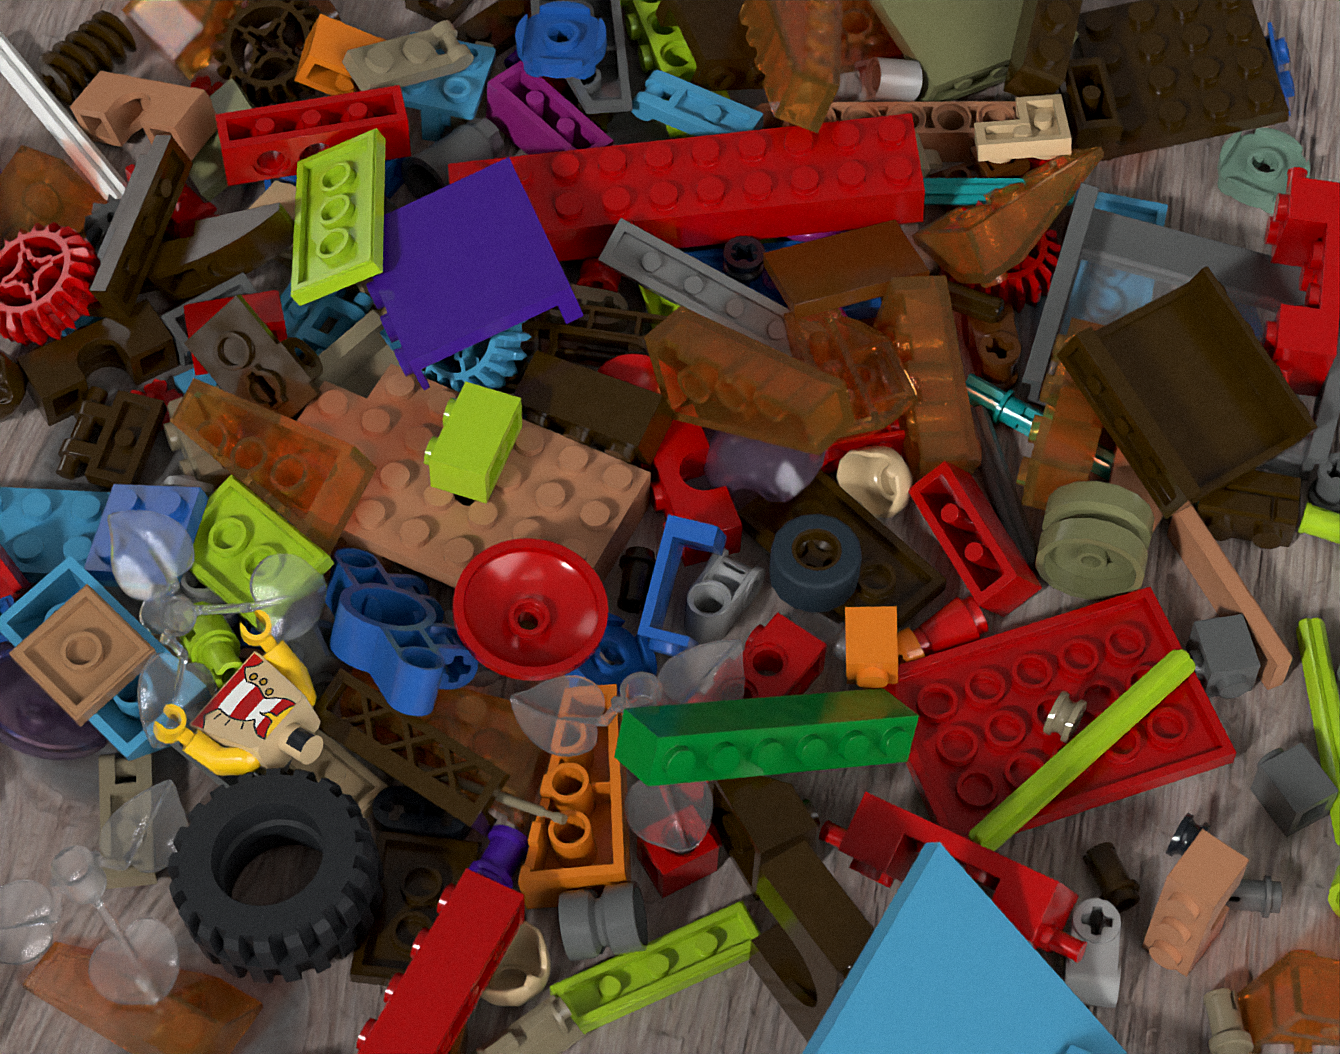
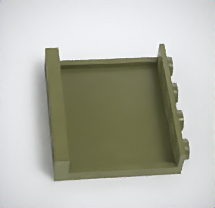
[868,0,1079,102]

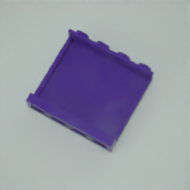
[366,157,584,390]

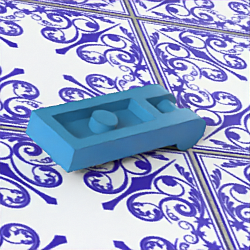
[632,70,764,137]

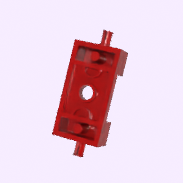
[1260,167,1340,397]
[819,791,1087,963]

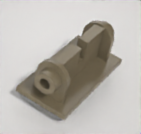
[470,994,585,1054]

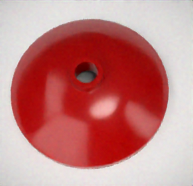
[452,538,608,681]

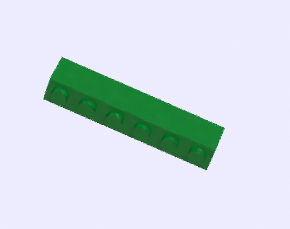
[614,688,919,787]

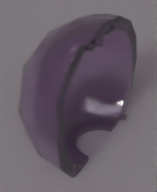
[704,403,826,502]

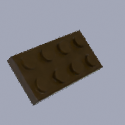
[737,458,947,629]

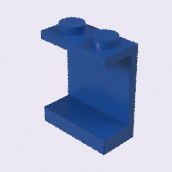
[637,514,727,659]

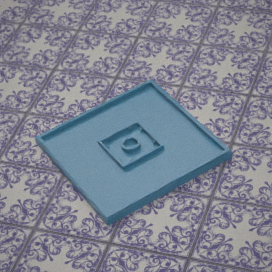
[802,842,1127,1054]

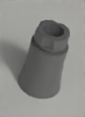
[401,117,504,200]

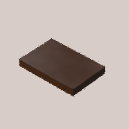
[763,220,930,319]

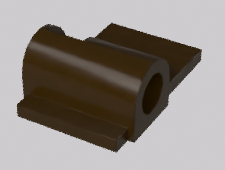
[184,294,323,441]

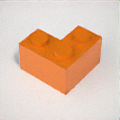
[295,14,386,96]

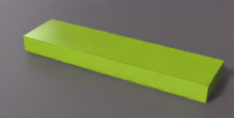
[549,901,761,1034]

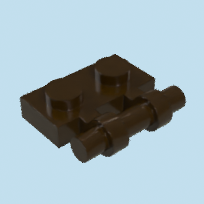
[56,386,168,488]

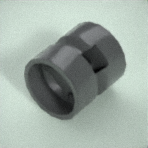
[558,881,648,962]

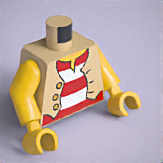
[153,610,323,776]

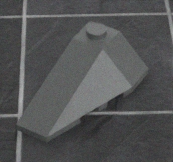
[530,0,632,114]

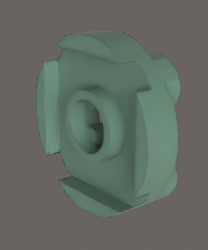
[1217,128,1311,214]

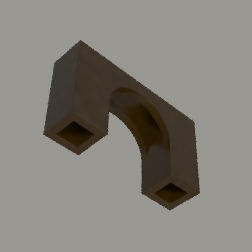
[749,840,874,1043]

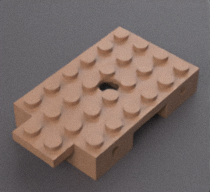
[275,364,651,630]

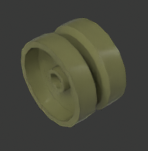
[1035,481,1155,601]

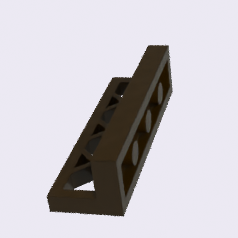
[87,135,193,318]
[313,668,510,837]

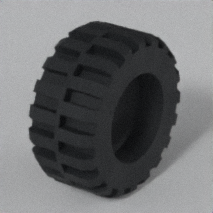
[168,768,384,984]

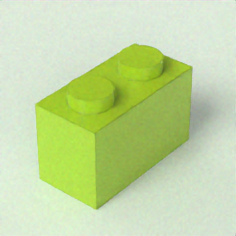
[424,381,522,504]

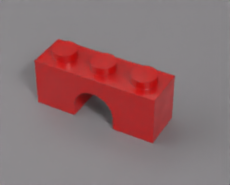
[635,409,742,567]

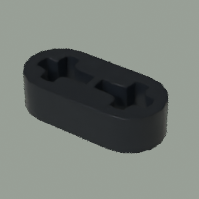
[372,786,472,840]

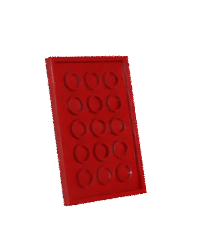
[883,586,1237,839]

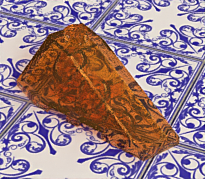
[912,147,1104,288]
[22,942,264,1054]

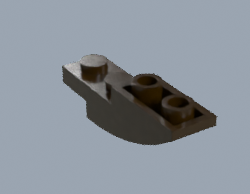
[139,202,294,302]

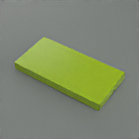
[291,128,386,306]

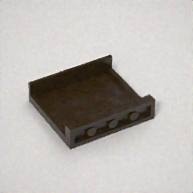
[1057,266,1318,519]

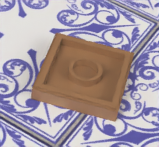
[9,584,159,727]

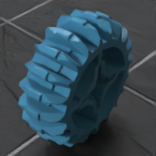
[425,320,531,392]

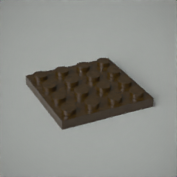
[1076,0,1289,158]

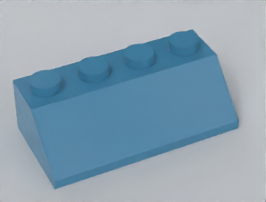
[0,555,210,761]

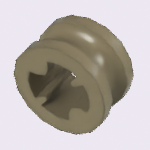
[1043,691,1087,744]

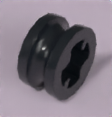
[722,236,765,283]
[1166,813,1212,857]

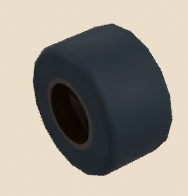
[769,514,862,613]

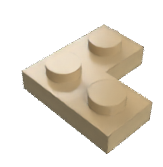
[974,94,1072,163]

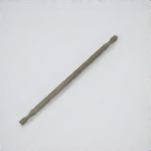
[400,755,567,825]

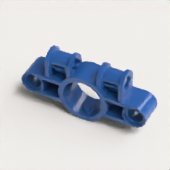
[324,548,478,716]

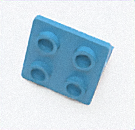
[401,32,496,142]

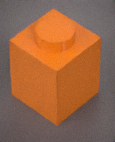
[845,606,898,689]

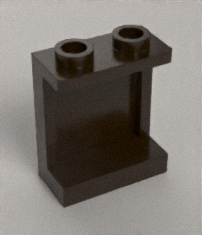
[655,0,786,91]

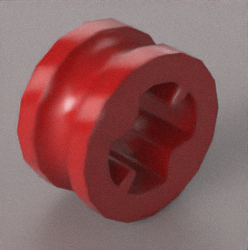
[577,258,622,293]

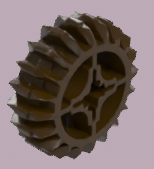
[213,0,322,107]

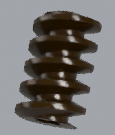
[38,10,137,106]

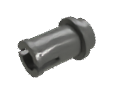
[1225,875,1282,918]

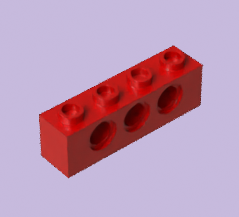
[215,85,411,186]
[665,612,827,811]

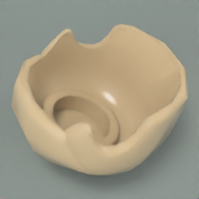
[836,445,913,518]
[480,921,551,1006]

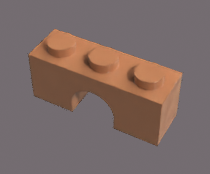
[70,71,217,161]
[1142,829,1249,977]

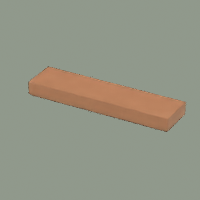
[1167,506,1293,690]

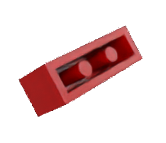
[908,460,1042,617]

